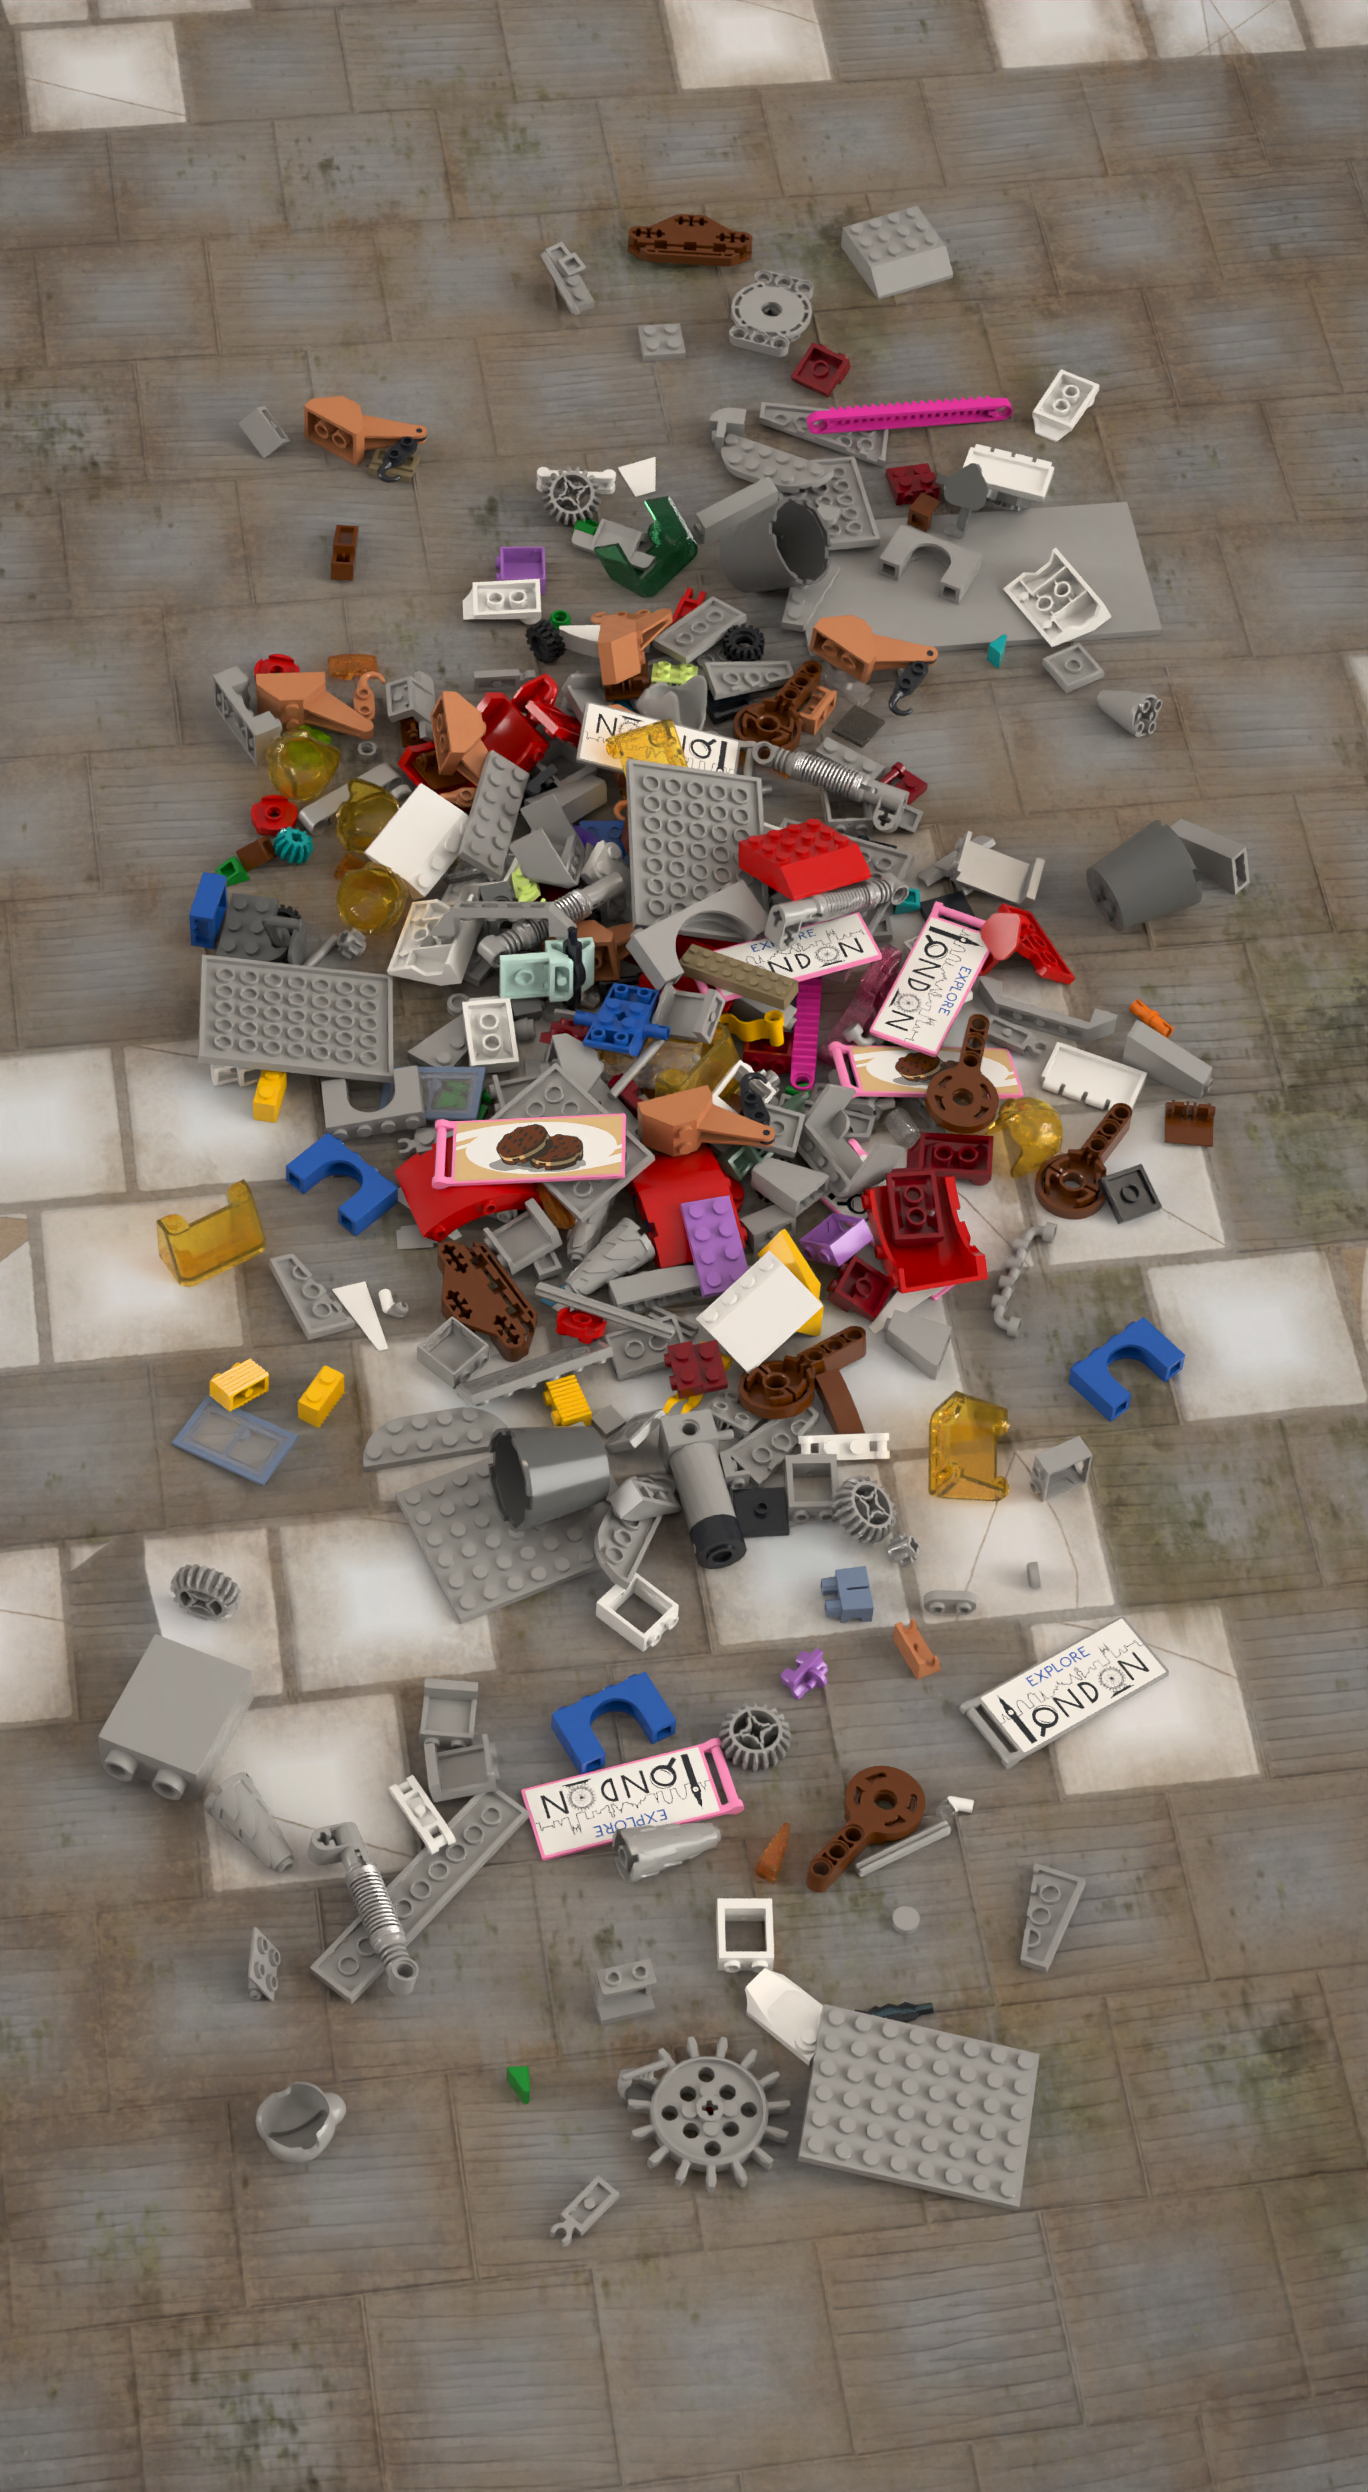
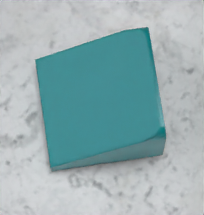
[987,634,1007,668]
[893,888,920,914]

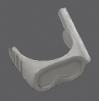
[617,2059,667,2104]

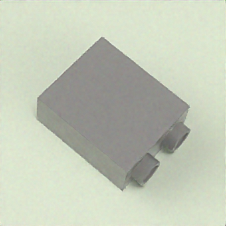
[98,1634,254,1801]

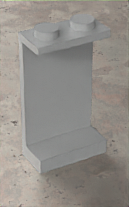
[949,831,1045,909]

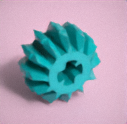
[273,826,314,865]

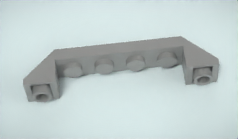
[431,901,577,940]
[977,976,1118,1044]

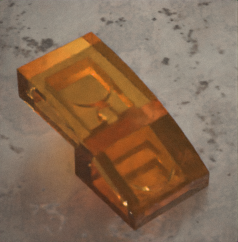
[327,654,378,680]

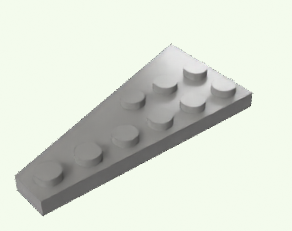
[759,402,889,467]

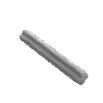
[854,1820,951,1877]

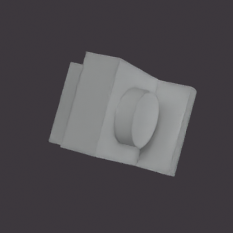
[708,408,746,453]

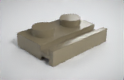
[368,448,420,483]

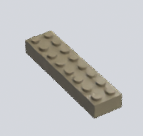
[679,944,799,1011]

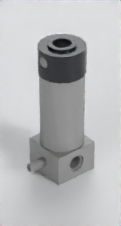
[658,1408,747,1569]

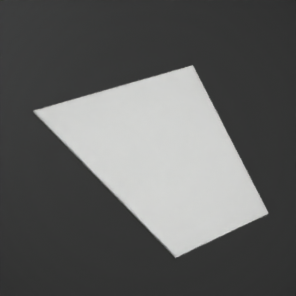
[618,457,656,497]

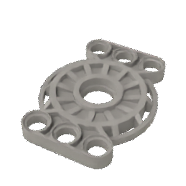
[729,270,814,357]

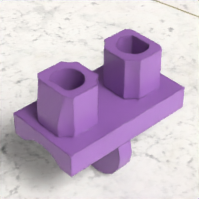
[780,1648,828,1700]

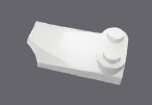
[1032,369,1100,442]
[463,579,542,625]
[580,840,633,922]
[462,996,519,1073]
[744,1968,823,2066]

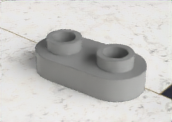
[924,1590,976,1615]

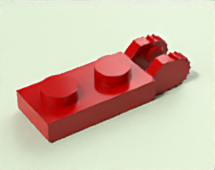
[668,587,707,628]

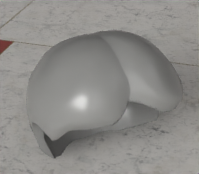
[256,2081,346,2163]

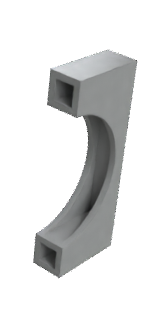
[626,879,768,991]

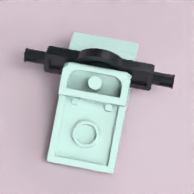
[499,926,595,1011]

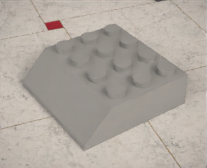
[841,206,953,300]

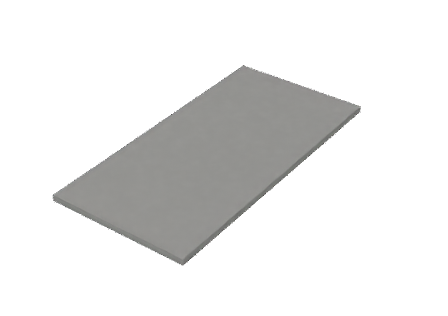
[804,502,1162,661]

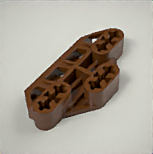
[628,214,752,267]
[437,1241,538,1362]

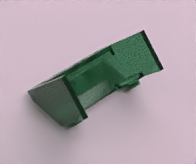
[594,496,698,598]

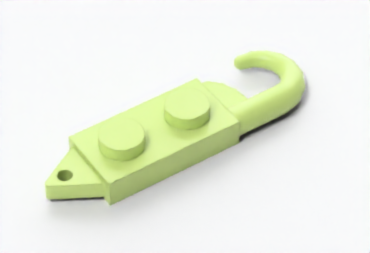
[511,864,546,902]

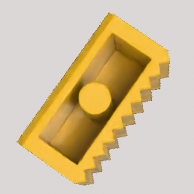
[252,1070,287,1123]
[210,1358,269,1412]
[297,1365,345,1428]
[542,1374,592,1426]

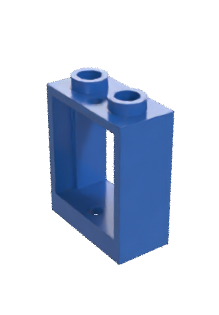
[189,872,228,949]

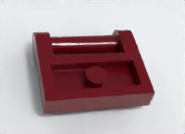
[879,762,928,805]

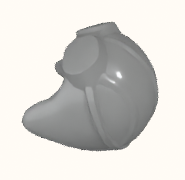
[635,675,707,730]

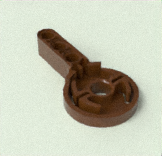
[732,660,822,759]
[925,1014,999,1134]
[1034,1103,1133,1220]
[738,1326,866,1419]
[806,1766,925,1892]

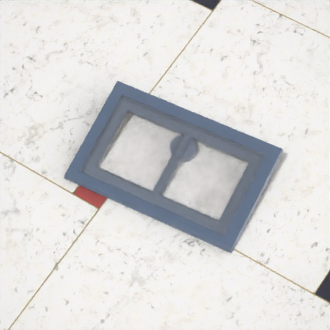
[378,1066,487,1120]
[172,1395,298,1486]

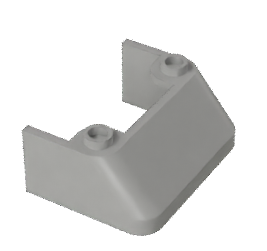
[508,793,586,889]
[797,1084,905,1198]

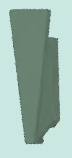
[716,1092,809,1181]

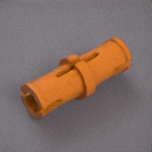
[1129,999,1174,1038]

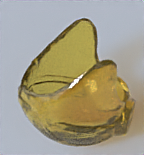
[265,729,341,801]
[336,778,402,854]
[336,862,409,935]
[985,1097,1063,1178]

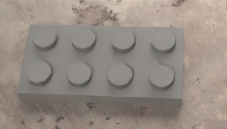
[652,596,746,665]

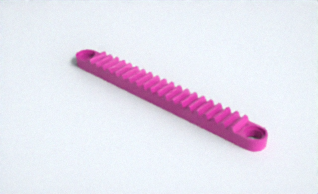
[806,395,1013,434]
[790,976,822,1093]

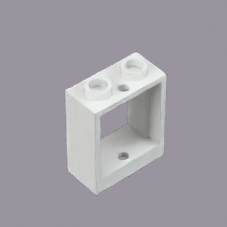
[712,1060,777,1114]
[596,1572,679,1652]
[716,1898,774,1973]

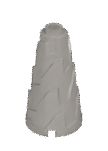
[566,1193,617,1266]
[562,1218,656,1296]
[203,1772,294,1873]
[612,1823,721,1883]

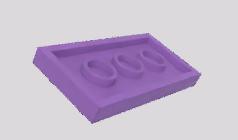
[680,1195,748,1298]

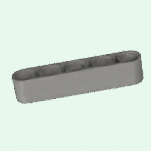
[298,763,403,836]

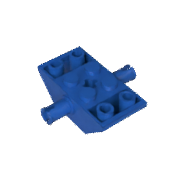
[574,983,671,1058]

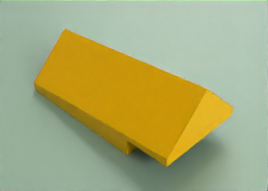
[758,1229,824,1336]

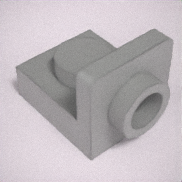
[718,1450,750,1490]

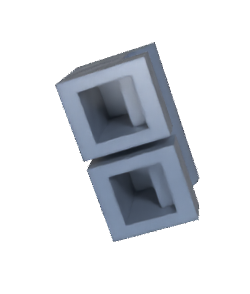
[820,1566,874,1623]

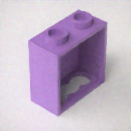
[496,547,546,595]
[799,1213,873,1267]

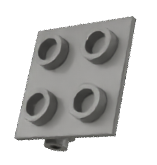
[703,1389,763,1441]
[248,1927,281,2002]

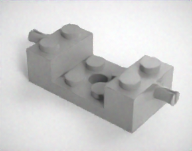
[213,666,288,766]

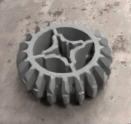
[542,466,602,526]
[831,1475,897,1545]
[170,1564,241,1621]
[719,1701,791,1771]

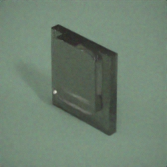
[832,705,885,748]

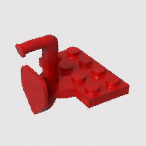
[511,673,582,748]
[978,903,1076,985]

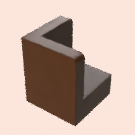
[907,493,940,533]
[236,835,278,872]

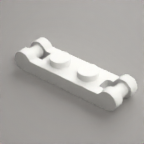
[536,467,616,494]
[798,1433,890,1460]
[388,1775,456,1855]

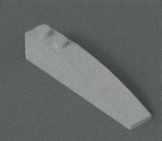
[608,1265,752,1314]

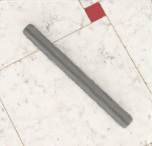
[535,1282,675,1340]

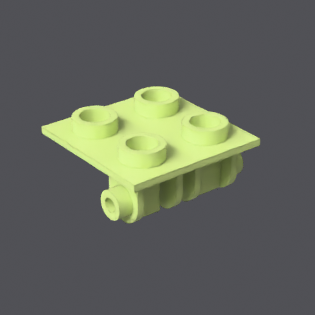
[651,661,698,686]

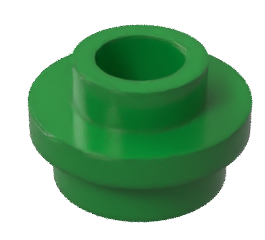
[549,610,571,630]

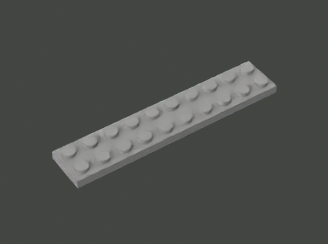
[309,1788,530,2005]

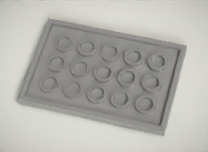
[778,456,880,550]
[489,1063,655,1223]

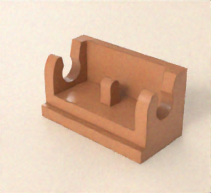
[798,686,837,736]
[893,1618,941,1680]

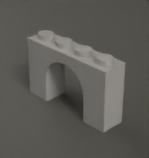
[878,524,982,604]
[321,1065,426,1141]

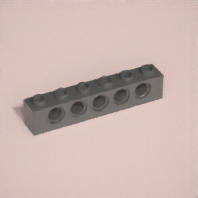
[478,881,545,1022]

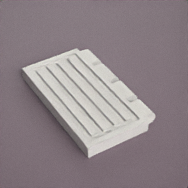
[963,444,1054,503]
[1040,1042,1147,1111]

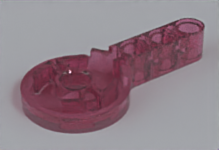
[816,944,902,1069]

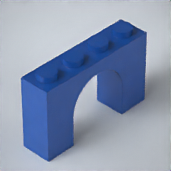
[286,1133,398,1237]
[1069,1317,1185,1422]
[551,1671,676,1775]

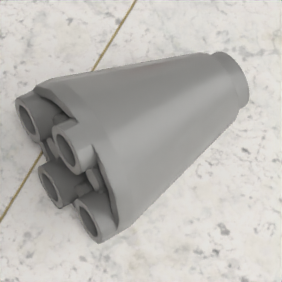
[1096,689,1162,737]

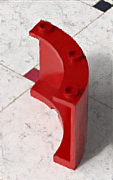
[398,692,550,813]
[394,1136,555,1242]
[625,1143,748,1269]
[861,1175,988,1294]

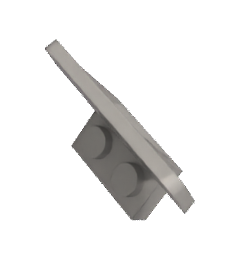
[540,252,595,315]
[572,518,656,571]
[386,671,435,743]
[917,835,996,896]

